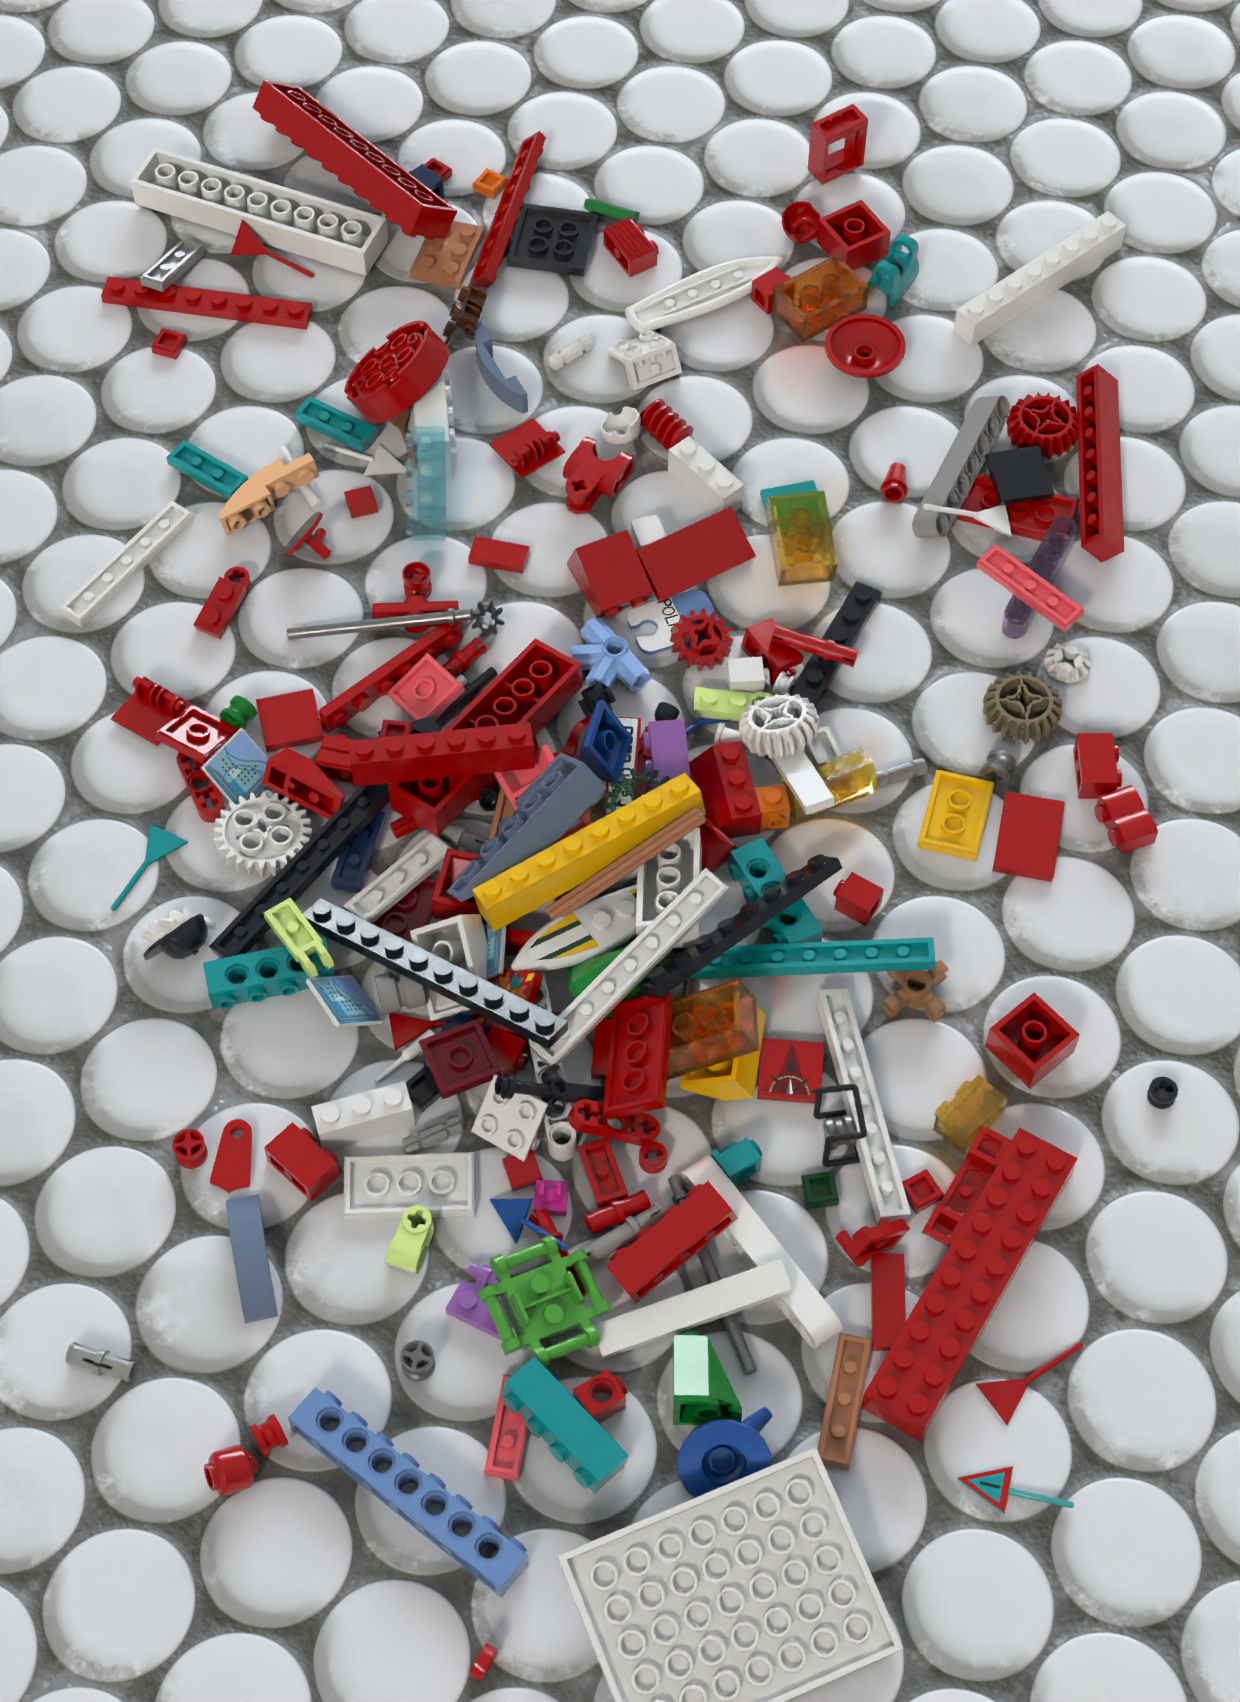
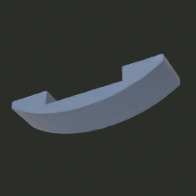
[475,321,528,414]
[226,1194,278,1323]

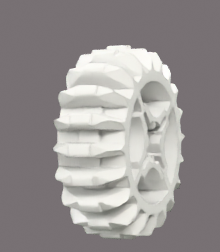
[739,692,820,759]

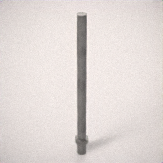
[287,608,473,640]
[668,1175,757,1375]

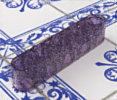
[1001,516,1077,639]

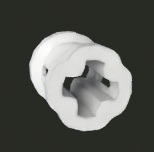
[714,723,746,750]

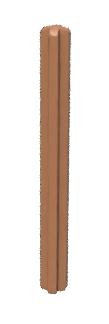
[545,807,706,920]

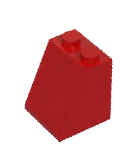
[566,530,653,618]

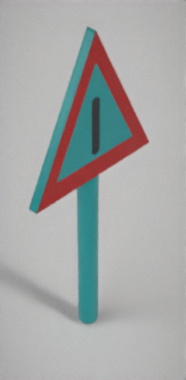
[957,1466,1074,1514]

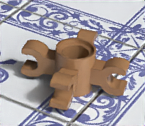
[882,960,949,1023]

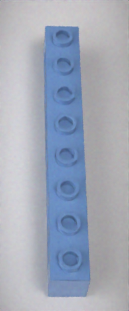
[288,1387,528,1598]

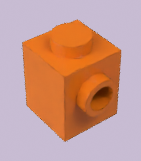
[755,784,791,832]

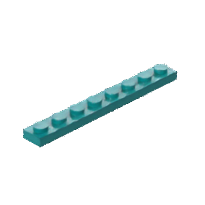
[684,937,936,979]

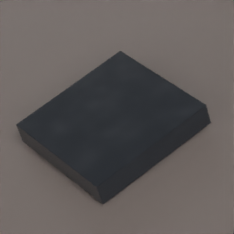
[985,446,1054,506]

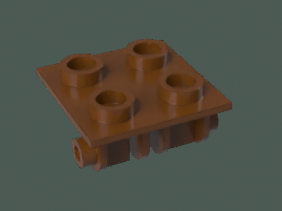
[442,277,487,346]

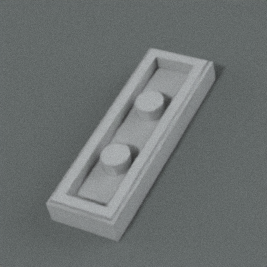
[140,239,205,292]

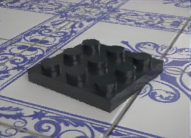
[507,203,599,277]

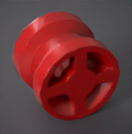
[172,1129,208,1169]
[249,1414,289,1457]

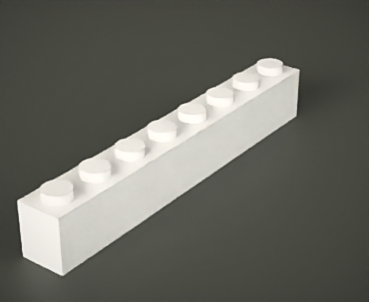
[953,211,1127,347]

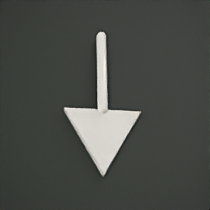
[324,443,409,476]

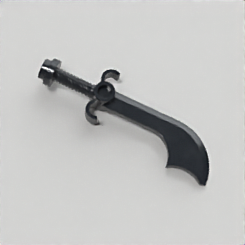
[495,1065,605,1118]

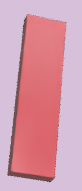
[976,544,1085,632]

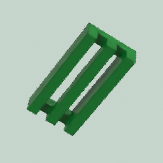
[583,198,640,222]

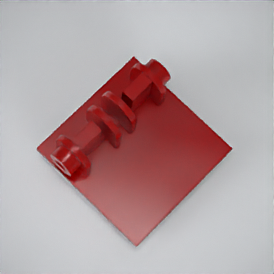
[489,418,566,479]
[111,676,193,746]

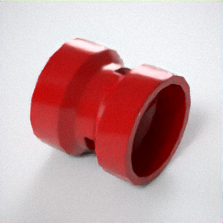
[402,562,432,599]

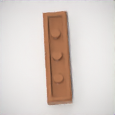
[817,1333,873,1471]

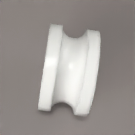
[772,671,797,696]

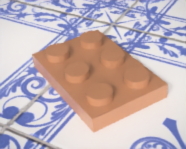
[410,221,484,290]

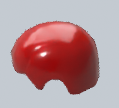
[782,201,821,244]

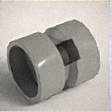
[374,972,426,1015]

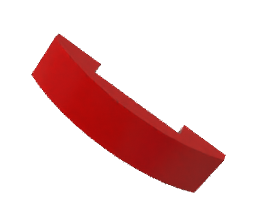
[922,1126,1012,1247]

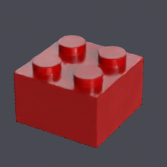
[816,200,891,274]
[985,992,1080,1089]

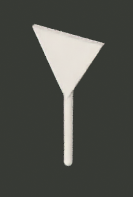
[923,504,1012,538]

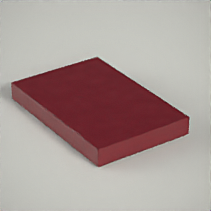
[372,865,438,944]

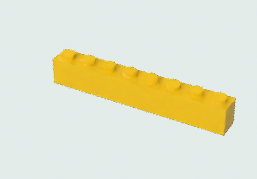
[472,773,706,932]

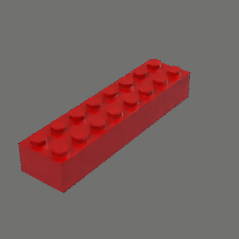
[388,638,583,837]

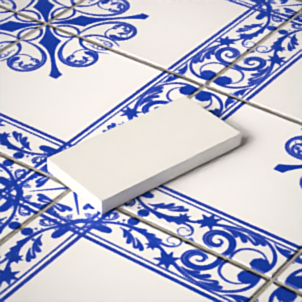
[343,1152,475,1221]

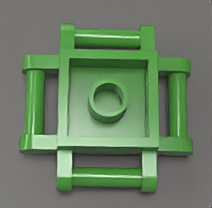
[477,1235,612,1367]

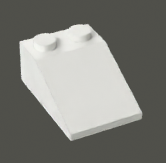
[410,914,488,1021]

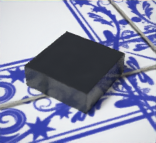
[406,1067,441,1112]

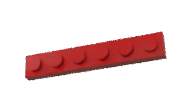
[319,622,463,733]

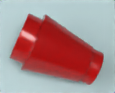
[880,462,908,503]

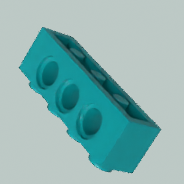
[727,837,823,944]
[203,937,334,1009]

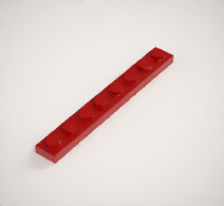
[469,131,546,288]
[101,276,313,330]

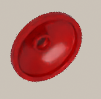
[825,314,906,378]

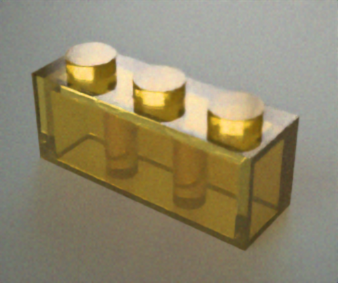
[780,747,878,822]

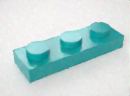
[294,396,378,453]
[166,440,248,499]

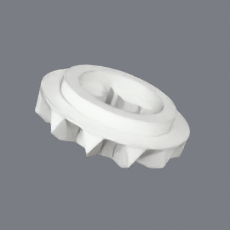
[1044,641,1091,683]

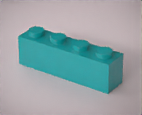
[501,1356,629,1494]

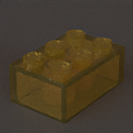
[766,491,838,586]

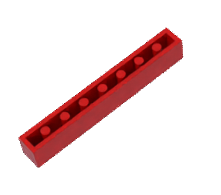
[1076,364,1124,563]

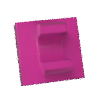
[534,1180,568,1216]

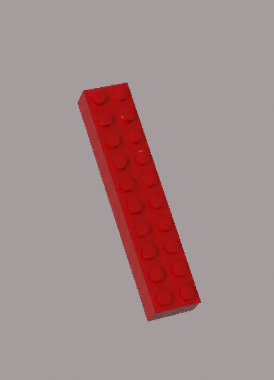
[252,80,458,240]
[861,1127,1078,1442]

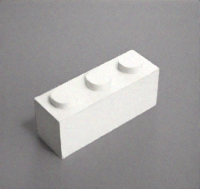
[668,436,744,513]
[311,1081,415,1150]

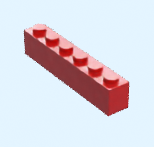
[349,722,535,787]

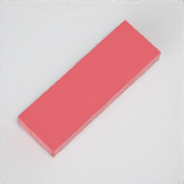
[484,1374,528,1481]

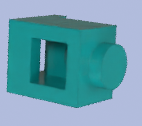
[711,1137,762,1186]

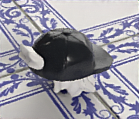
[141,907,216,960]

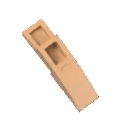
[218,453,319,535]

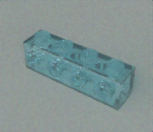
[406,426,446,541]

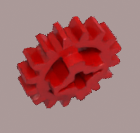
[670,609,733,671]

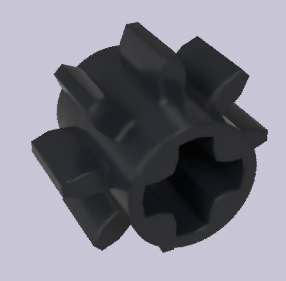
[471,600,505,636]
[578,683,616,716]

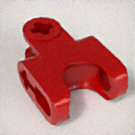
[563,436,634,514]

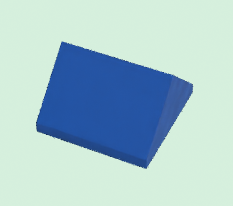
[577,700,633,784]

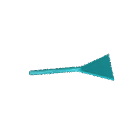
[111,824,188,911]

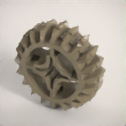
[982,670,1062,745]

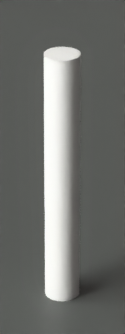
[277,446,322,511]

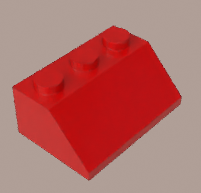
[689,741,762,839]

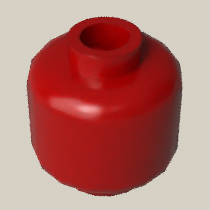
[204,1445,258,1496]

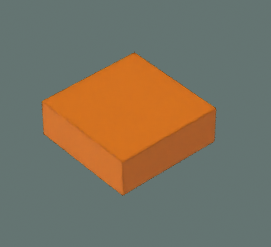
[472,168,508,200]

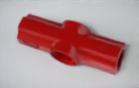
[372,595,459,634]

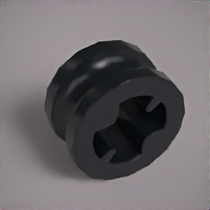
[1147,1077,1178,1109]

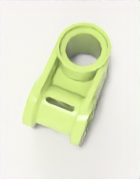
[385,1205,435,1274]

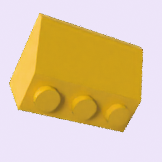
[680,996,766,1101]

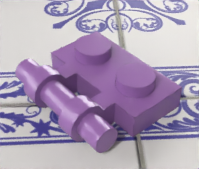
[445,1262,513,1341]

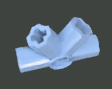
[571,618,651,692]

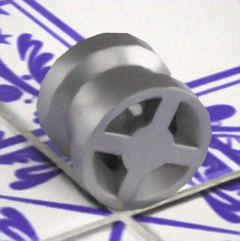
[980,749,1016,786]
[823,1114,856,1150]
[400,1340,435,1382]

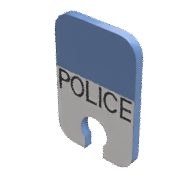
[627,590,719,655]

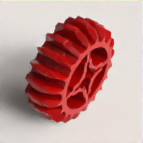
[1006,392,1080,460]

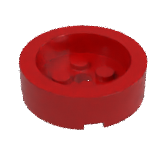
[344,321,449,423]

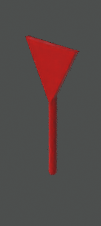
[231,220,314,278]
[389,1013,478,1051]
[976,1342,1083,1425]

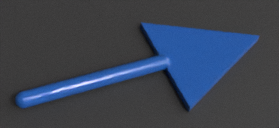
[490,1198,568,1251]

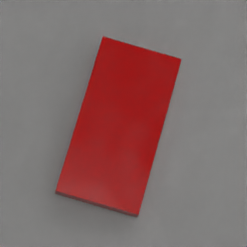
[957,474,1080,548]
[636,506,756,603]
[603,992,674,1120]

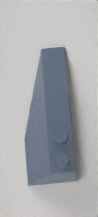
[447,753,607,902]

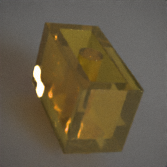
[933,1075,1008,1154]

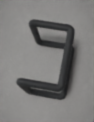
[813,1084,867,1167]

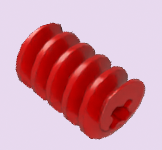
[640,399,694,451]

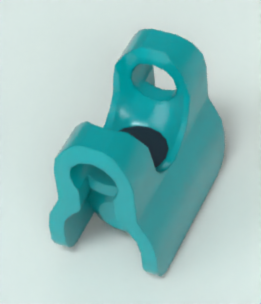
[864,234,919,308]

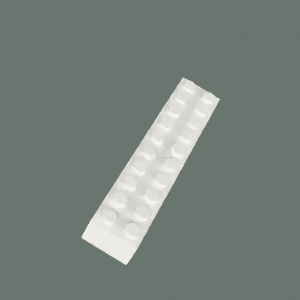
[130,147,389,276]

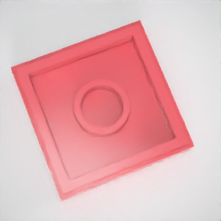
[386,653,466,721]

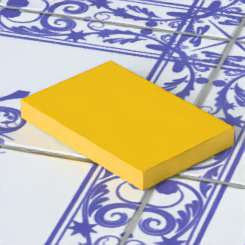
[917,769,995,861]

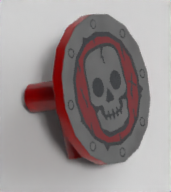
[283,511,332,560]

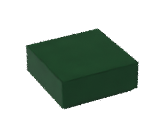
[801,1171,839,1210]

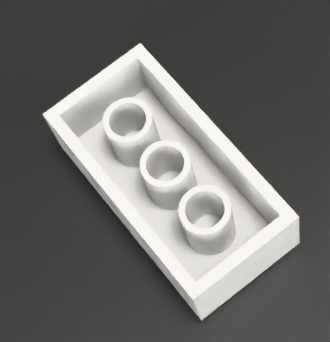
[413,368,458,479]
[636,828,702,948]

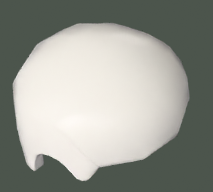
[599,406,641,446]

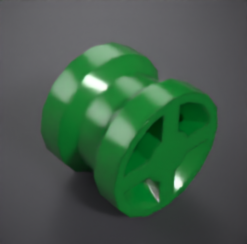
[219,695,257,729]

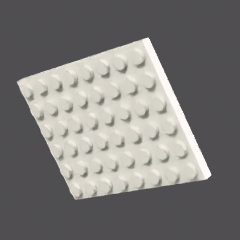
[557,1447,904,1702]

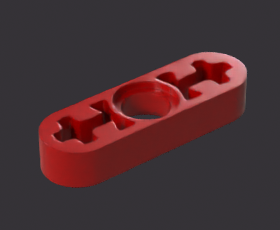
[176,752,225,823]
[568,1099,660,1146]

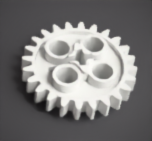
[213,791,312,877]

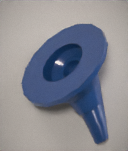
[677,1407,773,1498]

